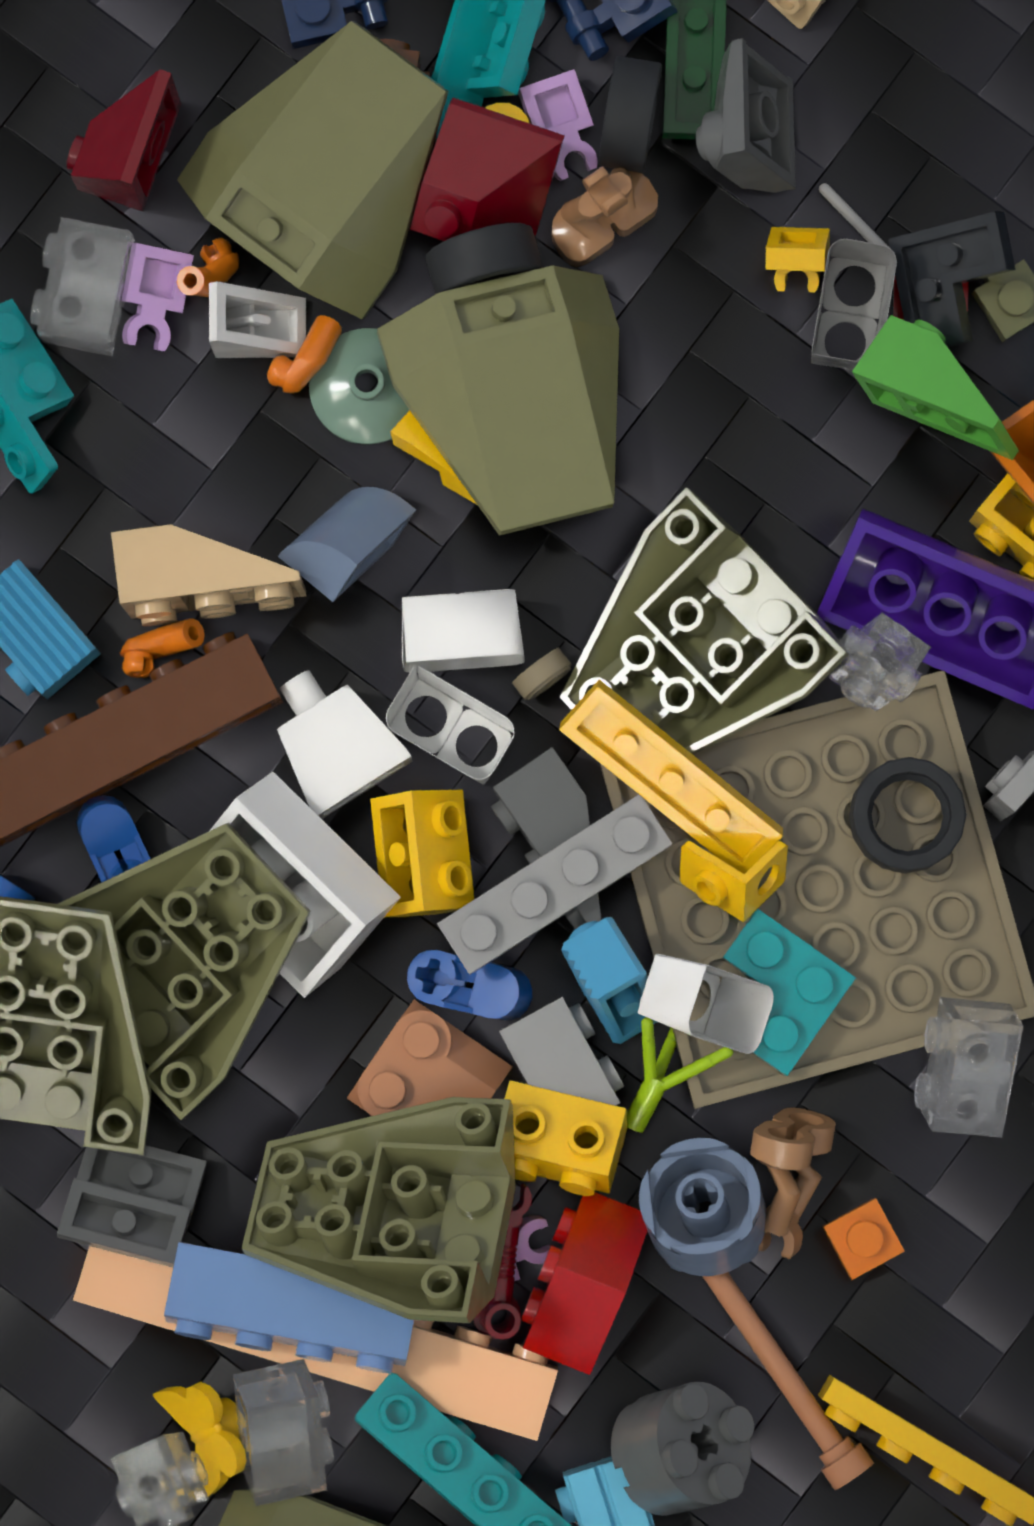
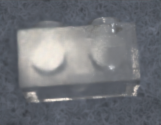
[30,217,136,356]
[914,997,1023,1138]
[233,1359,334,1506]

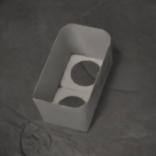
[811,239,897,370]

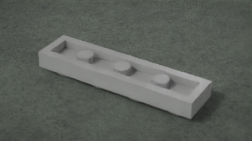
[437,795,673,975]

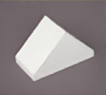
[209,281,306,358]

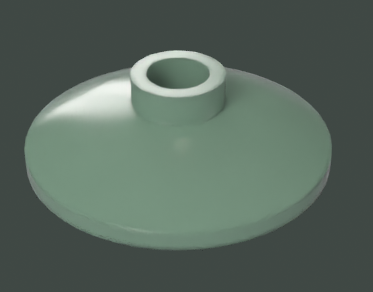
[309,328,409,445]

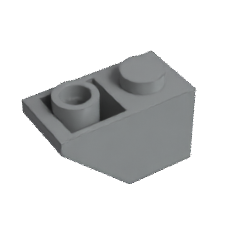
[499,997,624,1106]

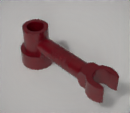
[472,1183,532,1340]

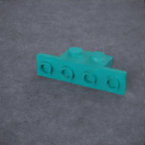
[432,0,545,141]
[0,299,74,494]
[354,1373,572,1526]

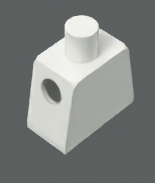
[277,670,413,819]

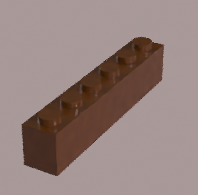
[0,631,283,847]

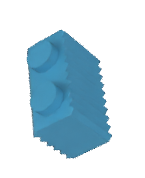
[0,559,101,700]
[561,917,657,1044]

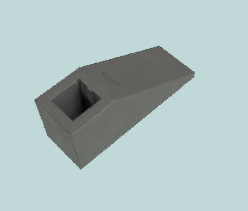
[490,747,601,929]

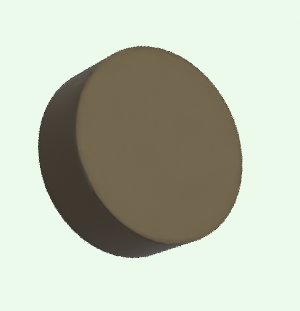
[512,648,572,701]

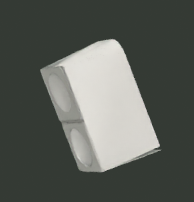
[402,589,525,673]
[386,665,515,785]
[638,954,774,1054]

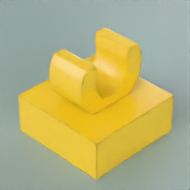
[766,227,830,293]

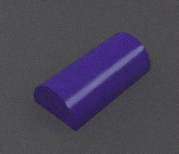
[817,508,1034,710]

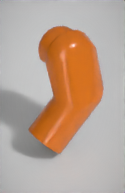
[176,238,239,297]
[267,315,342,393]
[120,618,205,678]

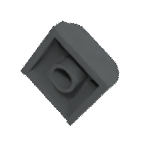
[696,38,796,193]

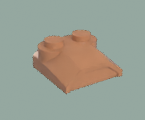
[347,999,513,1116]

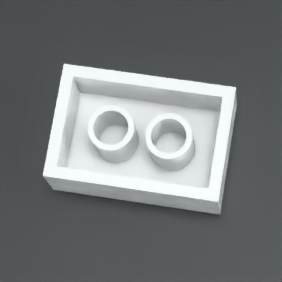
[210,772,401,998]

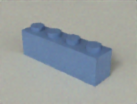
[164,1242,414,1374]

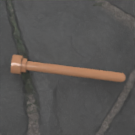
[702,1272,874,1490]

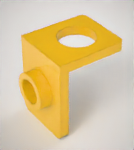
[680,841,788,923]

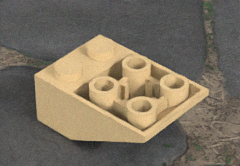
[111,524,306,626]

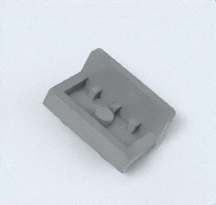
[983,750,1034,821]

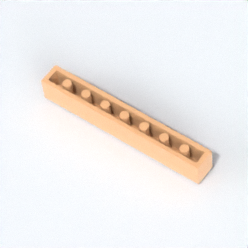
[73,1242,558,1441]

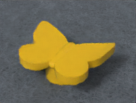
[153,1382,247,1499]

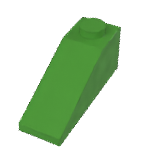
[852,315,1019,460]

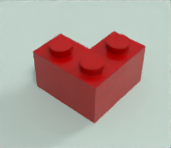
[521,1192,648,1375]

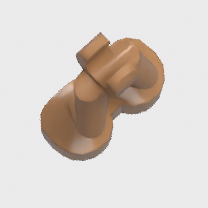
[551,166,658,267]
[750,1108,836,1259]

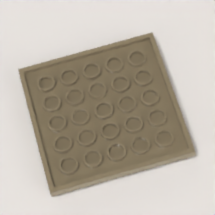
[600,671,1034,1109]

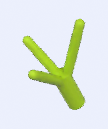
[627,1017,733,1133]

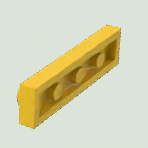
[559,679,783,874]
[818,1375,1034,1526]

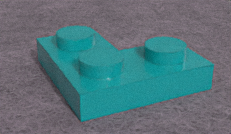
[722,908,856,1076]

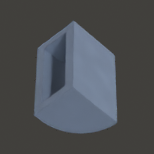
[278,487,416,602]

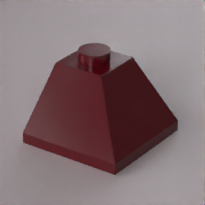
[67,69,181,212]
[410,98,565,241]

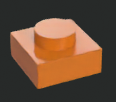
[822,1198,905,1280]

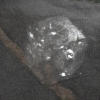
[828,612,931,711]
[110,1432,209,1526]

